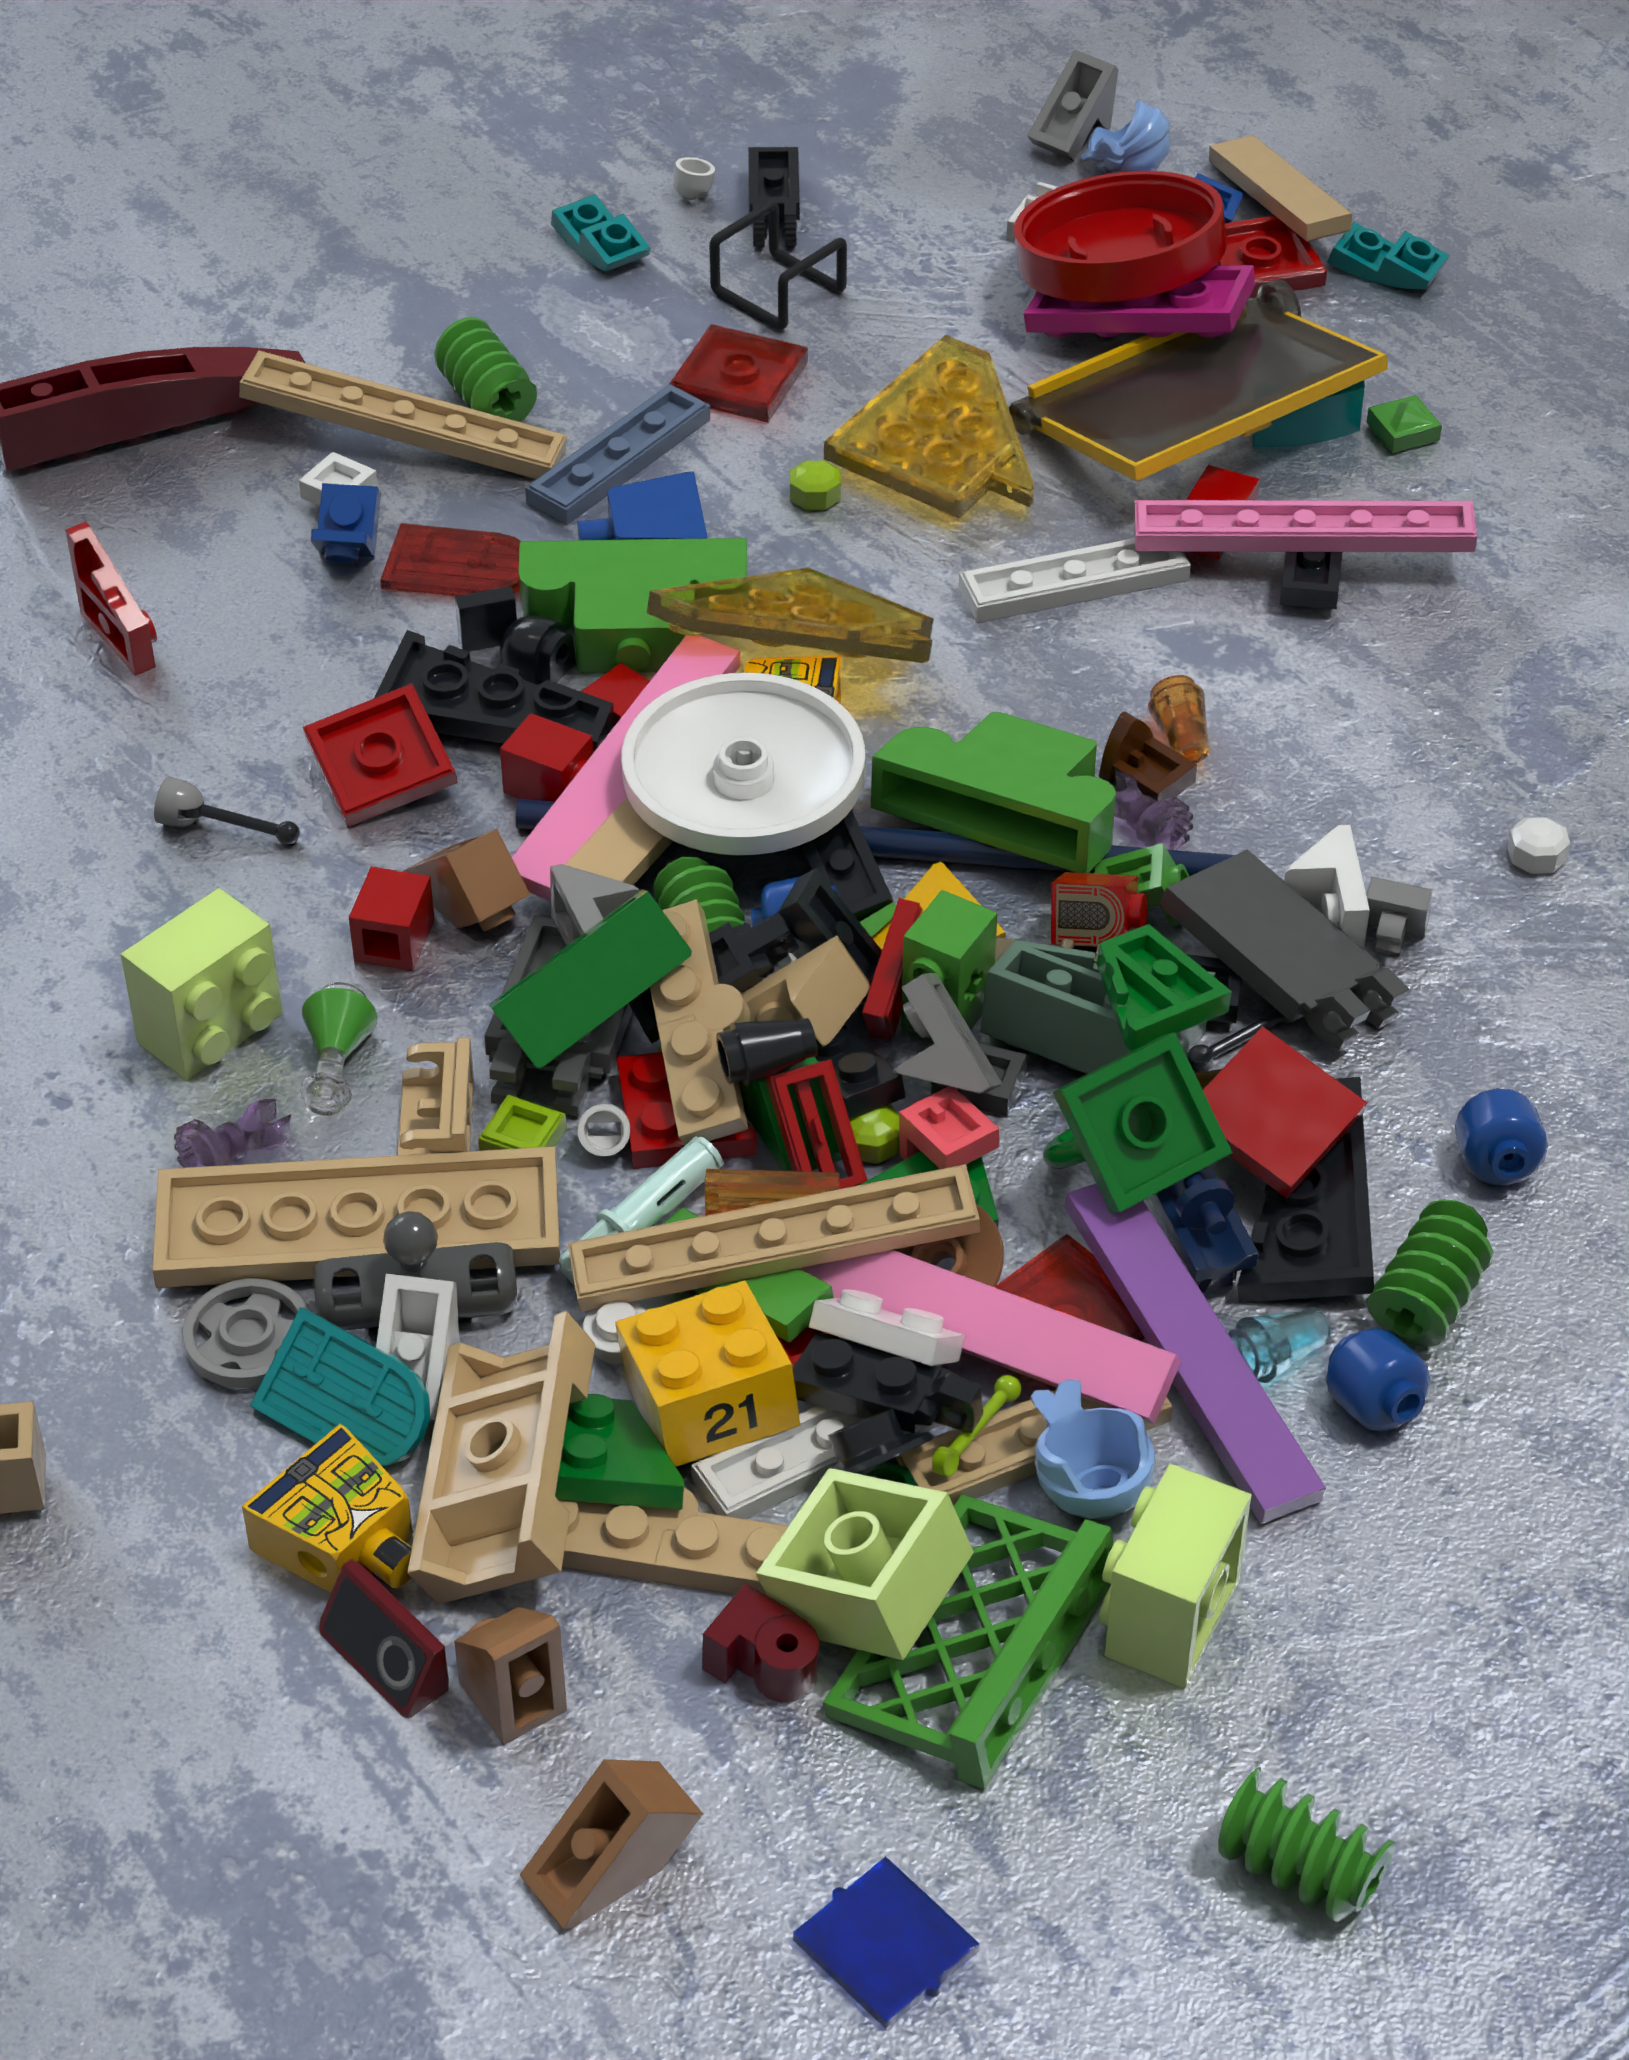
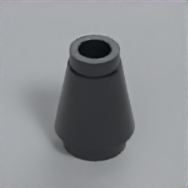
[716,1018,818,1087]

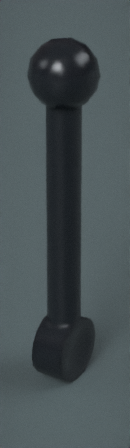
[1188,1008,1295,1072]

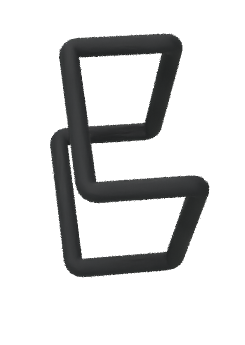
[709,201,847,330]

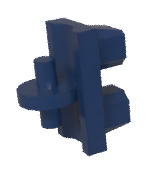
[1149,1166,1259,1293]

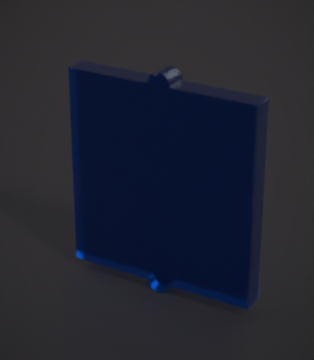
[793,1856,980,2030]

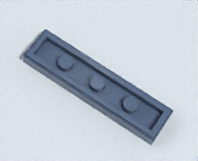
[525,384,710,525]

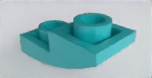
[551,194,651,272]
[1327,222,1450,289]
[1252,379,1365,447]

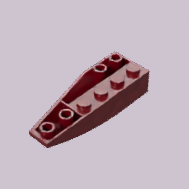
[0,347,305,471]

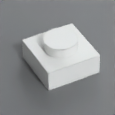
[298,452,378,506]

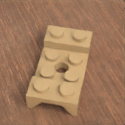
[407,1311,595,1604]

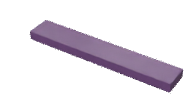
[1064,1183,1326,1524]

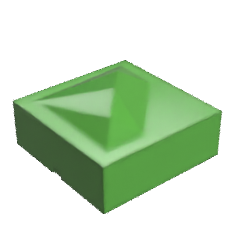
[1366,395,1442,453]

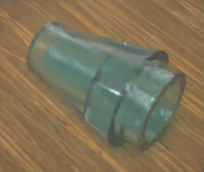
[1228,1307,1331,1383]

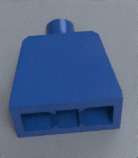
[577,471,708,540]

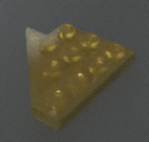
[647,567,934,663]

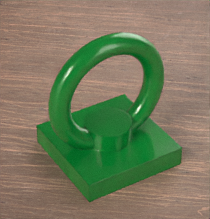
[1042,1032,1232,1213]

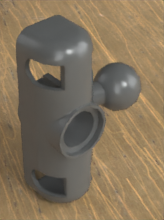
[313,1211,518,1330]

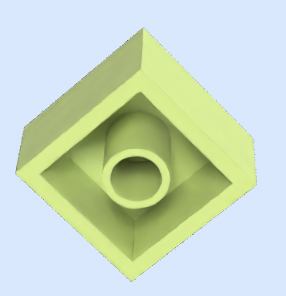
[121,888,283,1081]
[1098,1463,1252,1689]
[756,1468,974,1660]

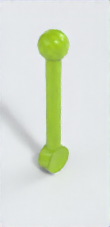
[932,1375,1021,1477]

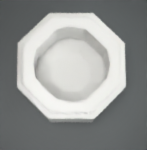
[1507,817,1570,874]

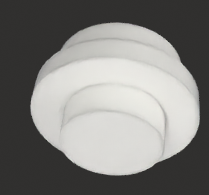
[583,1301,646,1364]

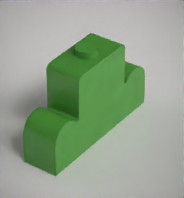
[518,538,748,673]
[870,712,1116,873]

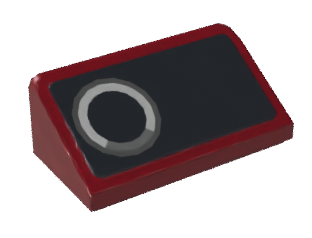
[319,1559,449,1718]

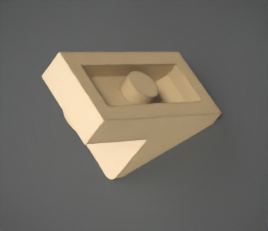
[741,936,870,1047]

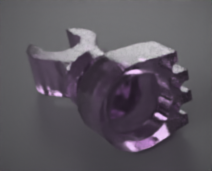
[1114,772,1193,850]
[174,1099,291,1168]

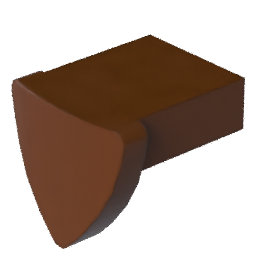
[1099,711,1197,811]

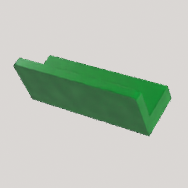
[489,889,692,1068]

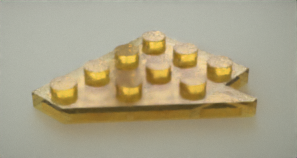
[824,335,1034,519]

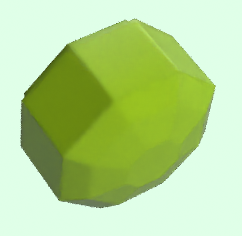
[790,460,841,510]
[850,1104,899,1164]

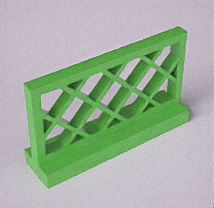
[823,1494,1114,1790]

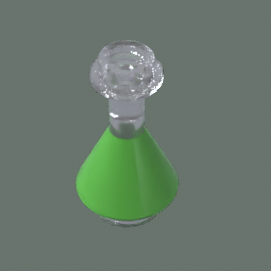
[300,982,378,1116]

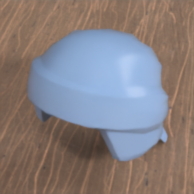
[1081,100,1170,174]
[1030,1379,1155,1520]

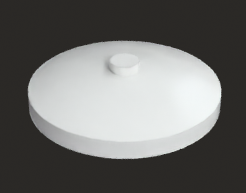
[621,673,865,855]

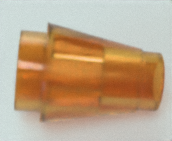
[1148,675,1210,764]

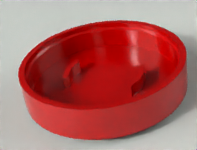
[1014,171,1227,302]

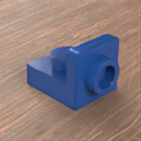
[310,483,381,564]

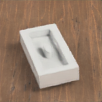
[809,1289,965,1366]

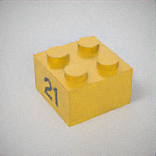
[615,1280,801,1467]

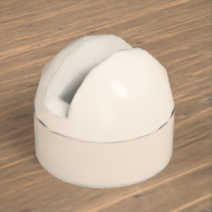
[673,157,715,200]
[578,1103,630,1156]

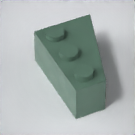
[980,940,1215,1074]

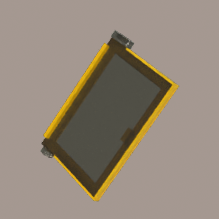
[1008,279,1388,481]

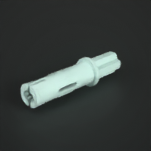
[558,1136,724,1285]

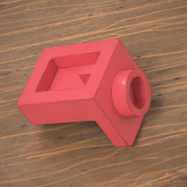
[899,1086,999,1169]

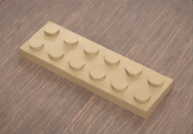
[152,1146,560,1288]

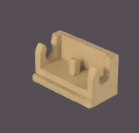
[397,1038,474,1156]

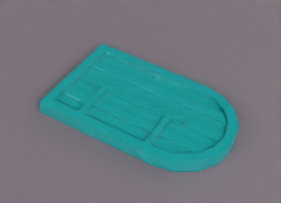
[250,1307,430,1468]

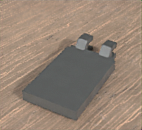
[1159,849,1410,1050]
[485,916,633,1117]

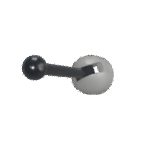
[154,776,300,845]

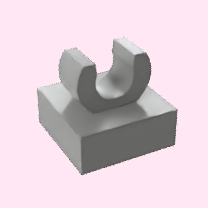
[1366,876,1433,957]

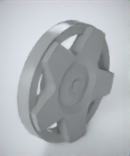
[183,1278,308,1391]

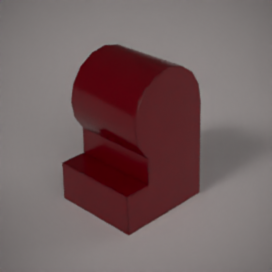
[702,1583,819,1702]

